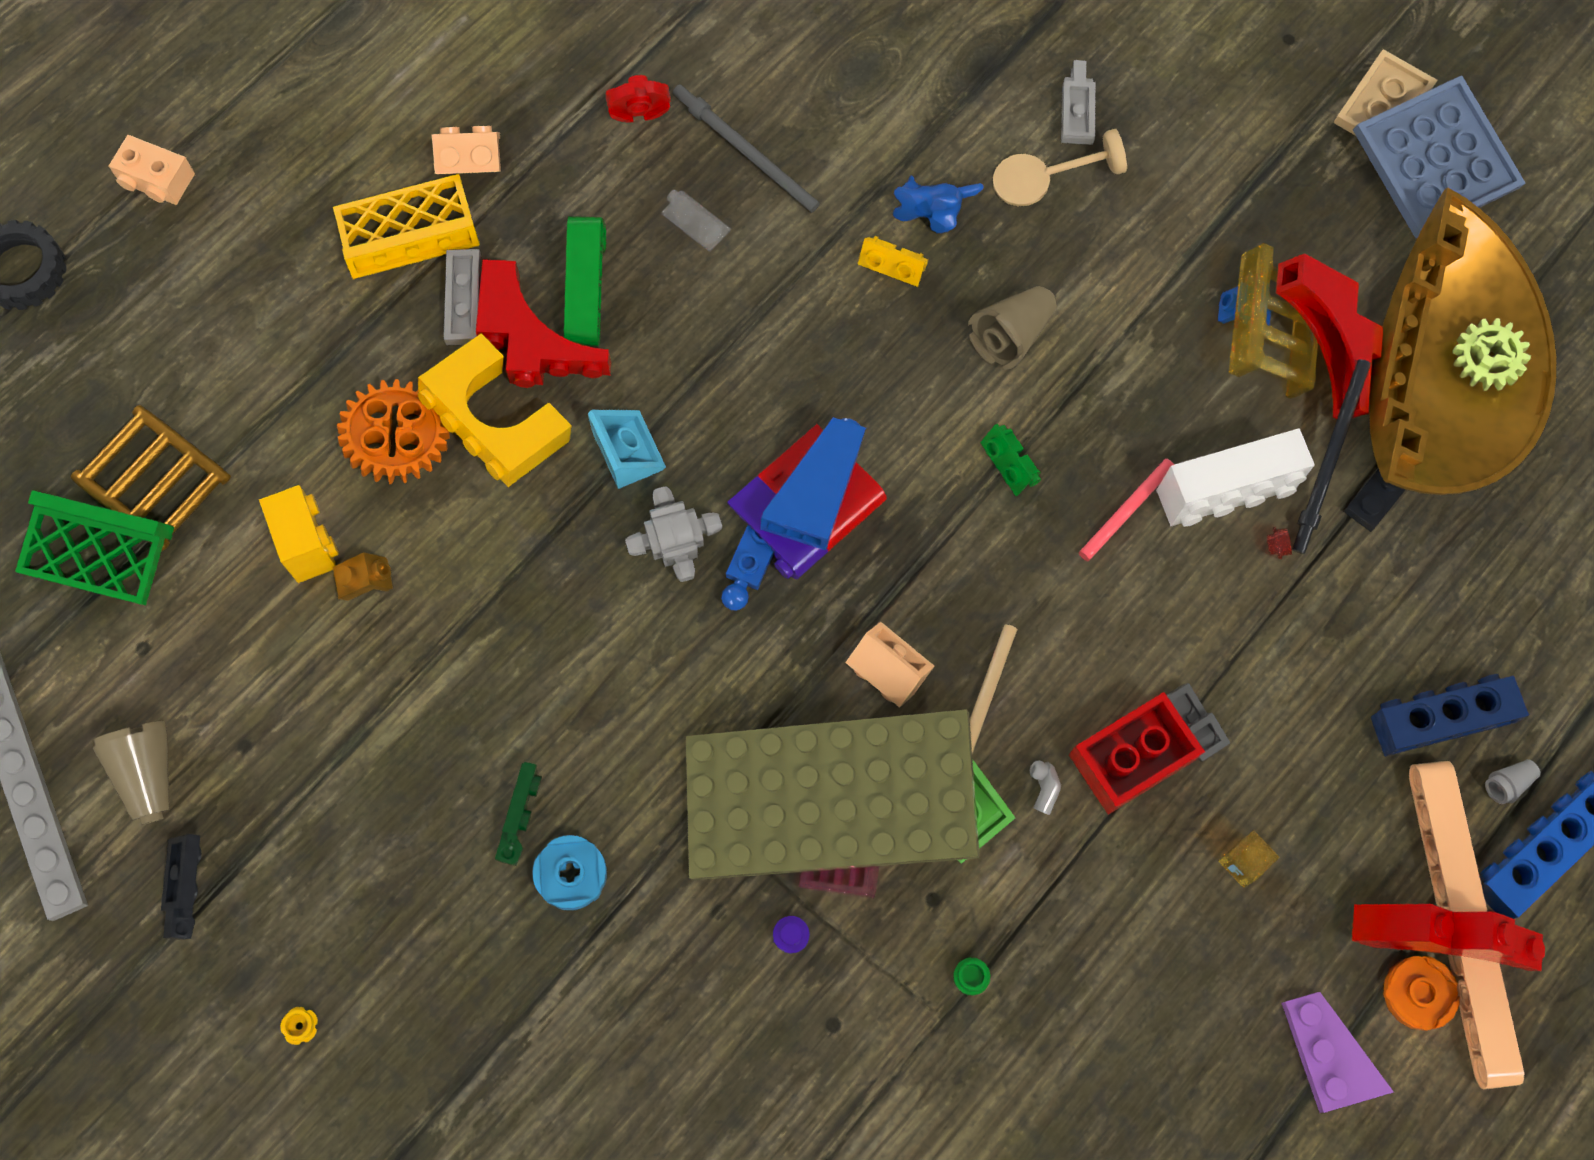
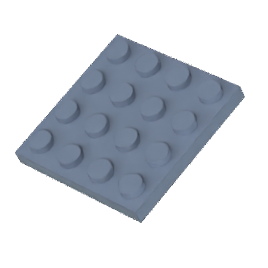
[1353,75,1526,239]

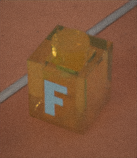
[1218,830,1280,888]

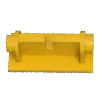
[858,236,929,287]

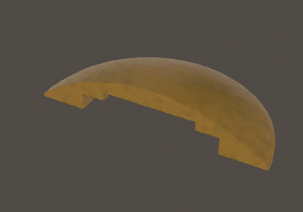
[1369,188,1556,495]

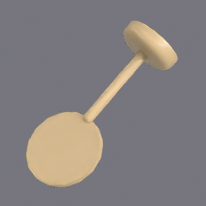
[993,129,1127,207]

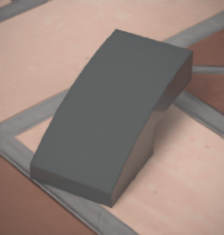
[1167,683,1230,762]

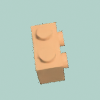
[109,135,195,205]
[846,622,935,708]

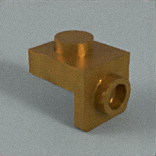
[333,552,393,601]

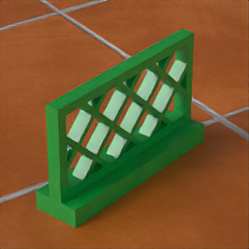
[15,490,174,606]

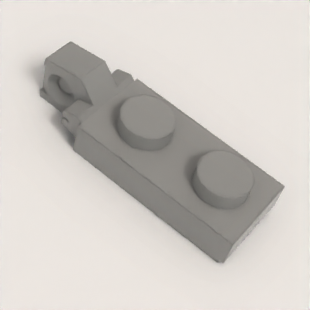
[1061,60,1096,145]

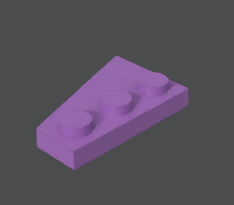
[1282,992,1393,1113]

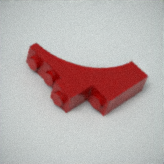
[1276,253,1383,419]
[476,260,611,388]
[1352,904,1545,971]

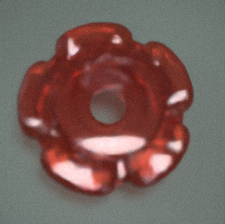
[1266,526,1292,559]

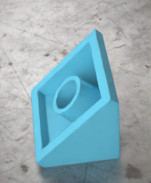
[588,410,666,489]

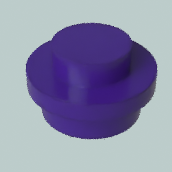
[773,916,810,954]

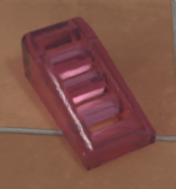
[799,866,879,899]

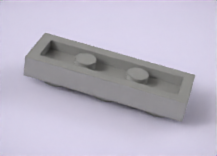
[444,249,481,345]

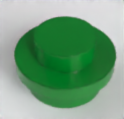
[953,958,990,996]

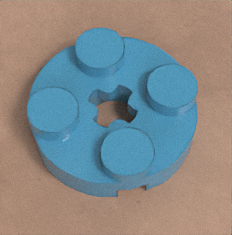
[533,835,607,910]

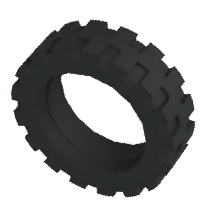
[0,220,66,310]

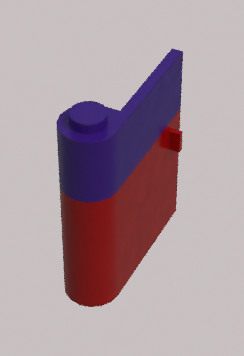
[727,424,887,580]

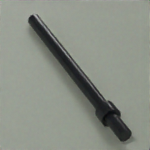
[1292,359,1371,554]

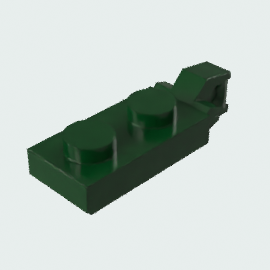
[495,762,542,866]

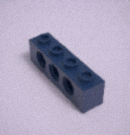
[1371,674,1529,757]

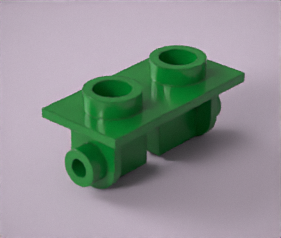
[980,424,1041,496]

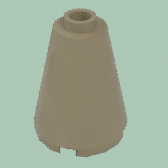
[968,286,1057,370]
[91,721,169,825]

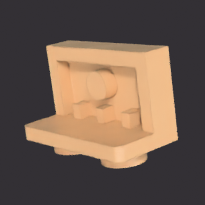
[432,126,501,174]

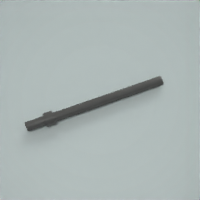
[673,84,820,213]

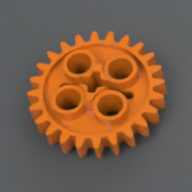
[337,379,450,484]

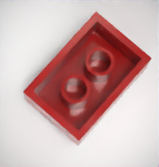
[1069,692,1205,815]

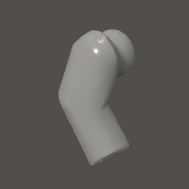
[1030,760,1061,815]

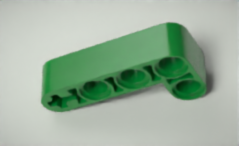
[564,216,606,346]

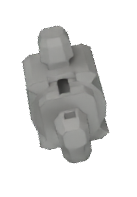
[625,487,722,582]

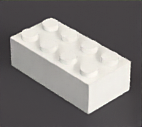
[1156,428,1315,527]

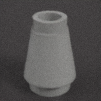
[1485,759,1540,804]

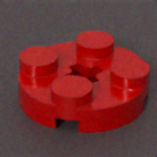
[605,75,671,123]

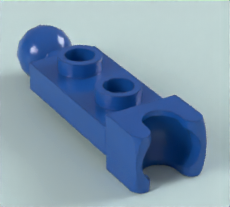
[721,525,774,611]

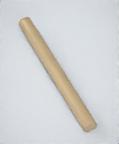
[970,624,1017,753]

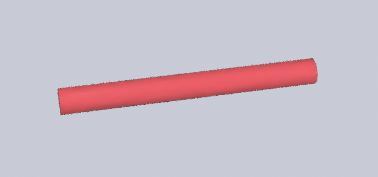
[1079,459,1174,561]

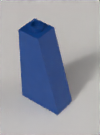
[760,417,866,550]

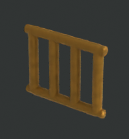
[70,405,231,551]

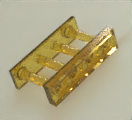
[1229,243,1318,399]

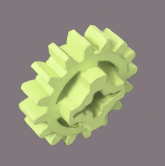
[1453,318,1531,391]

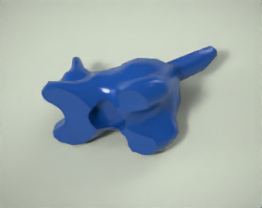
[893,175,984,233]

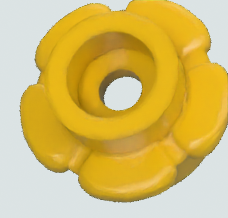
[280,1007,318,1045]

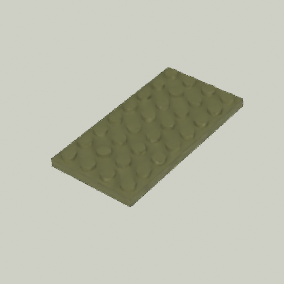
[686,709,980,880]

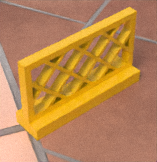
[333,174,480,279]

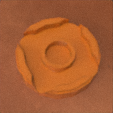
[1384,956,1460,1031]

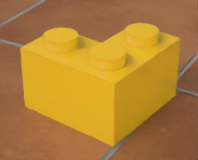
[259,485,339,583]

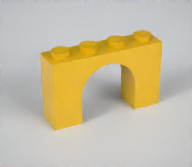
[417,334,572,487]

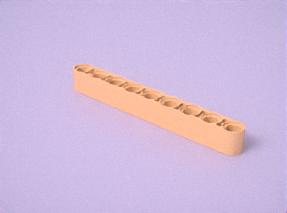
[1409,761,1524,1089]

